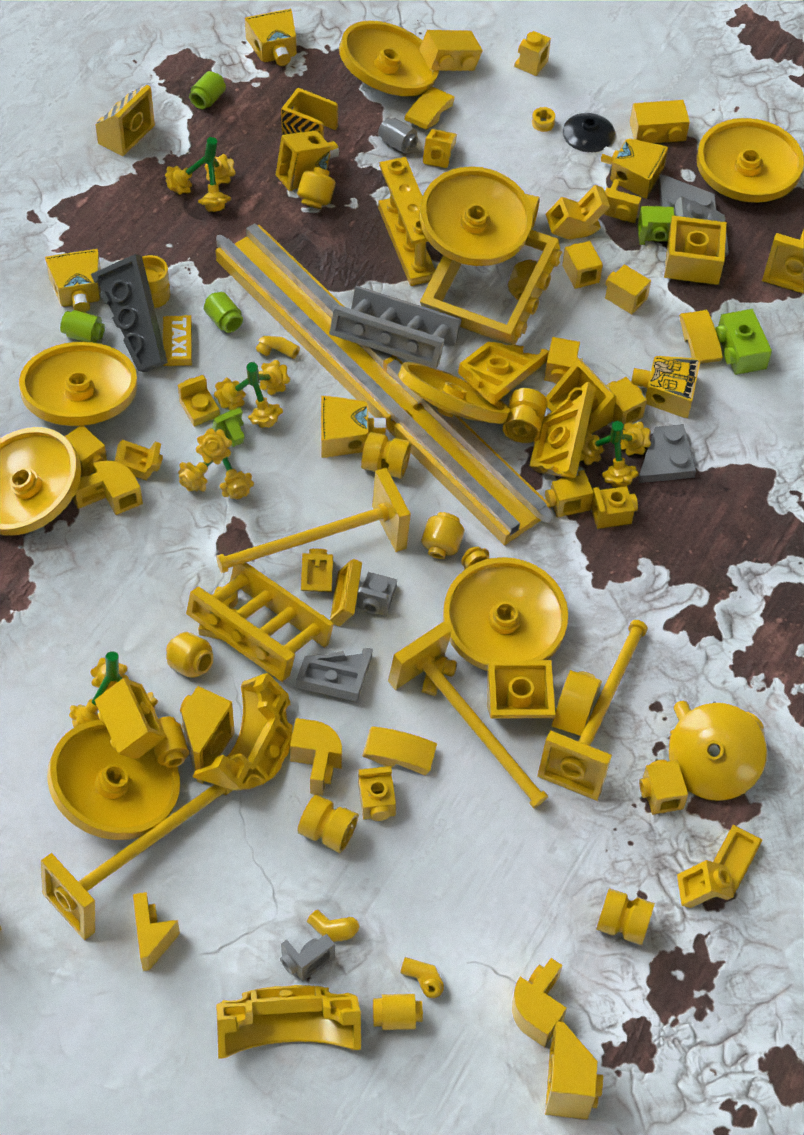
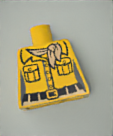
[631,356,701,418]

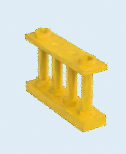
[378,157,435,286]
[186,563,334,682]

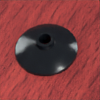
[563,113,615,152]

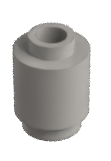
[378,118,418,153]

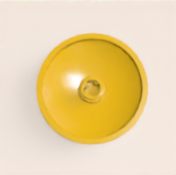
[339,21,439,96]
[697,118,804,202]
[419,167,533,266]
[19,342,137,426]
[398,362,510,424]
[0,427,81,536]
[443,557,568,671]
[47,719,180,840]

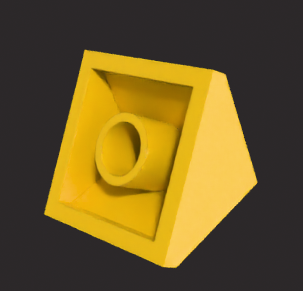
[546,358,617,433]
[487,660,556,719]

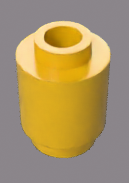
[153,716,189,768]
[373,994,423,1030]

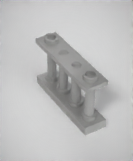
[329,286,462,369]

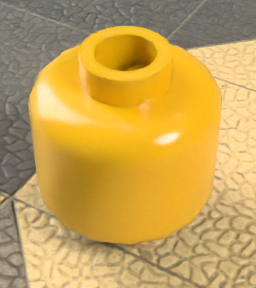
[297,167,336,209]
[507,260,543,300]
[421,512,465,559]
[166,632,214,678]

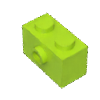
[715,309,772,375]

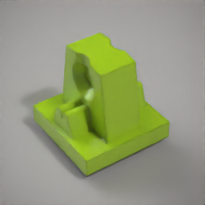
[212,407,245,447]

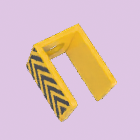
[281,88,338,138]

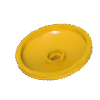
[669,703,767,801]

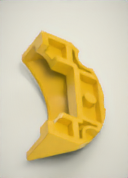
[193,672,293,790]
[216,985,361,1059]

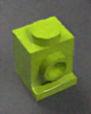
[638,206,674,245]

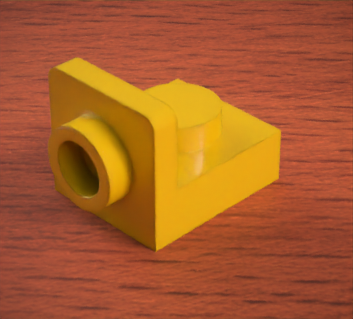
[423,129,457,168]
[178,375,220,427]
[301,548,333,592]
[677,860,734,908]

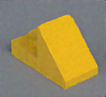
[133,892,180,971]

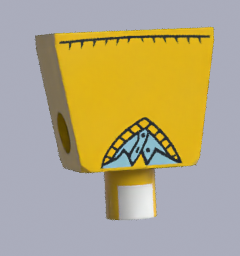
[245,8,297,66]
[275,131,339,191]
[601,138,668,199]
[45,249,101,313]
[321,396,386,458]

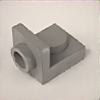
[357,572,397,616]
[280,934,335,982]

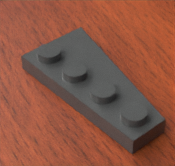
[91,254,168,372]

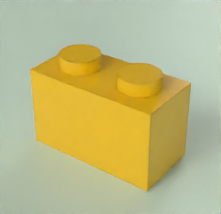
[419,30,483,71]
[629,100,690,143]
[94,678,167,759]

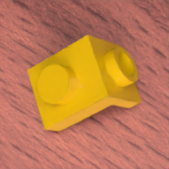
[604,179,642,223]
[115,439,163,480]

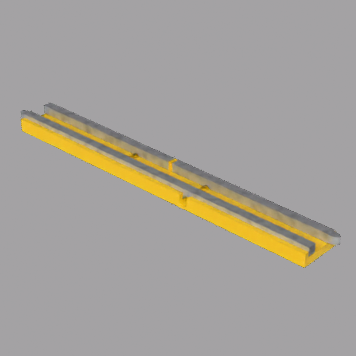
[215,223,551,546]

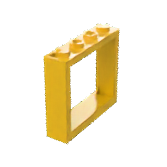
[420,230,562,345]

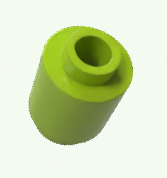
[189,71,226,109]
[203,292,243,333]
[60,310,105,343]

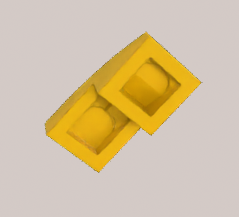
[404,87,455,130]
[679,310,723,364]
[362,726,437,776]

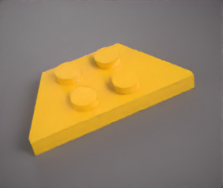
[458,341,549,404]
[529,382,596,478]

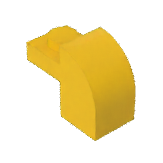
[545,185,610,239]
[73,461,143,515]
[552,670,602,736]
[290,718,342,796]
[512,958,567,1048]

